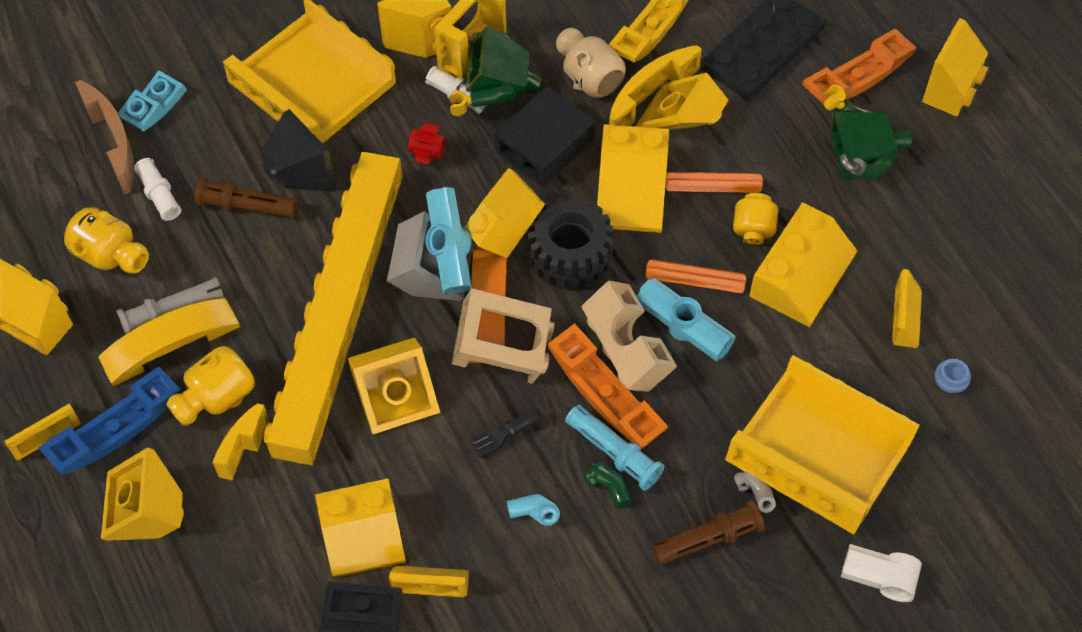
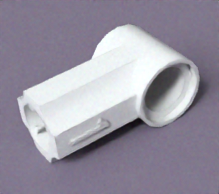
[841,544,921,602]

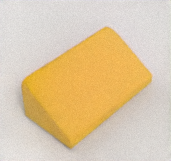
[892,269,922,348]
[4,403,81,460]
[389,566,469,597]

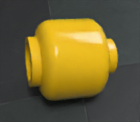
[733,193,778,245]

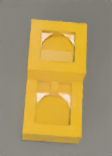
[213,403,269,480]

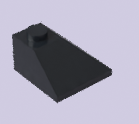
[262,109,336,192]

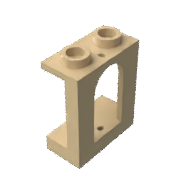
[452,288,554,384]

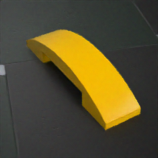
[609,0,689,63]
[609,45,702,126]
[98,298,240,386]

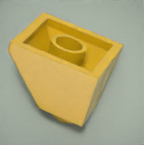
[635,73,729,130]
[464,168,545,258]
[101,448,184,541]

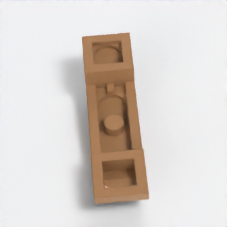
[75,80,134,195]

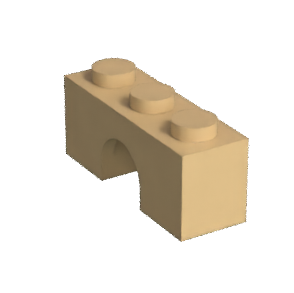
[581,281,677,392]

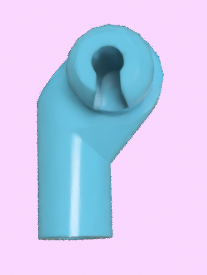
[506,494,560,526]

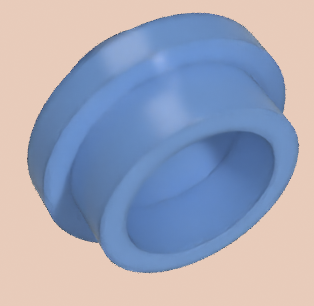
[934,359,971,393]

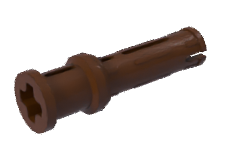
[194,176,298,219]
[651,500,765,566]

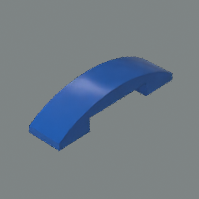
[39,367,181,475]

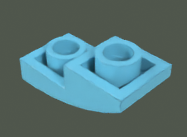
[118,70,187,132]

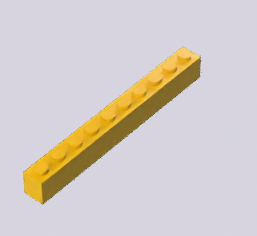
[264,152,403,466]

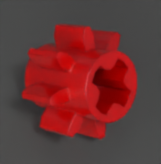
[408,123,446,165]

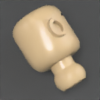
[556,28,626,98]

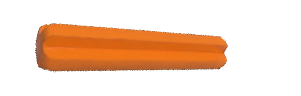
[665,172,763,193]
[646,259,746,293]

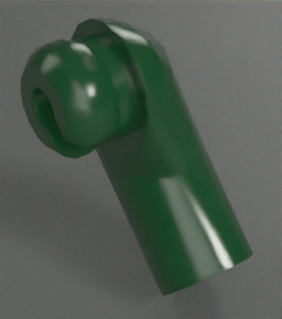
[583,463,632,509]

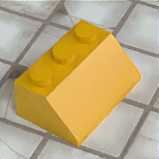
[750,202,857,328]

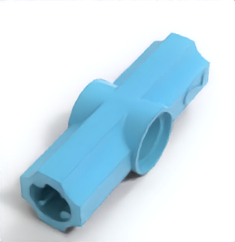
[426,187,472,295]
[636,278,736,361]

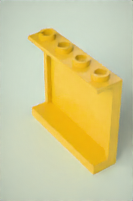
[223,0,396,143]
[725,355,920,534]

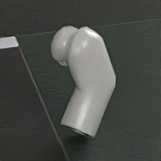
[734,471,776,513]

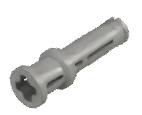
[116,277,224,334]

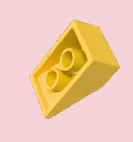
[597,124,669,233]

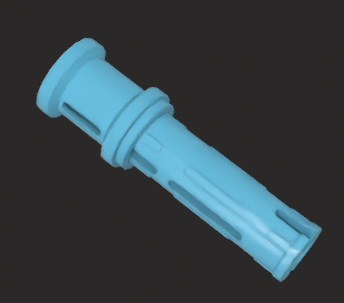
[565,404,664,491]

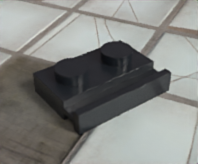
[319,581,403,632]

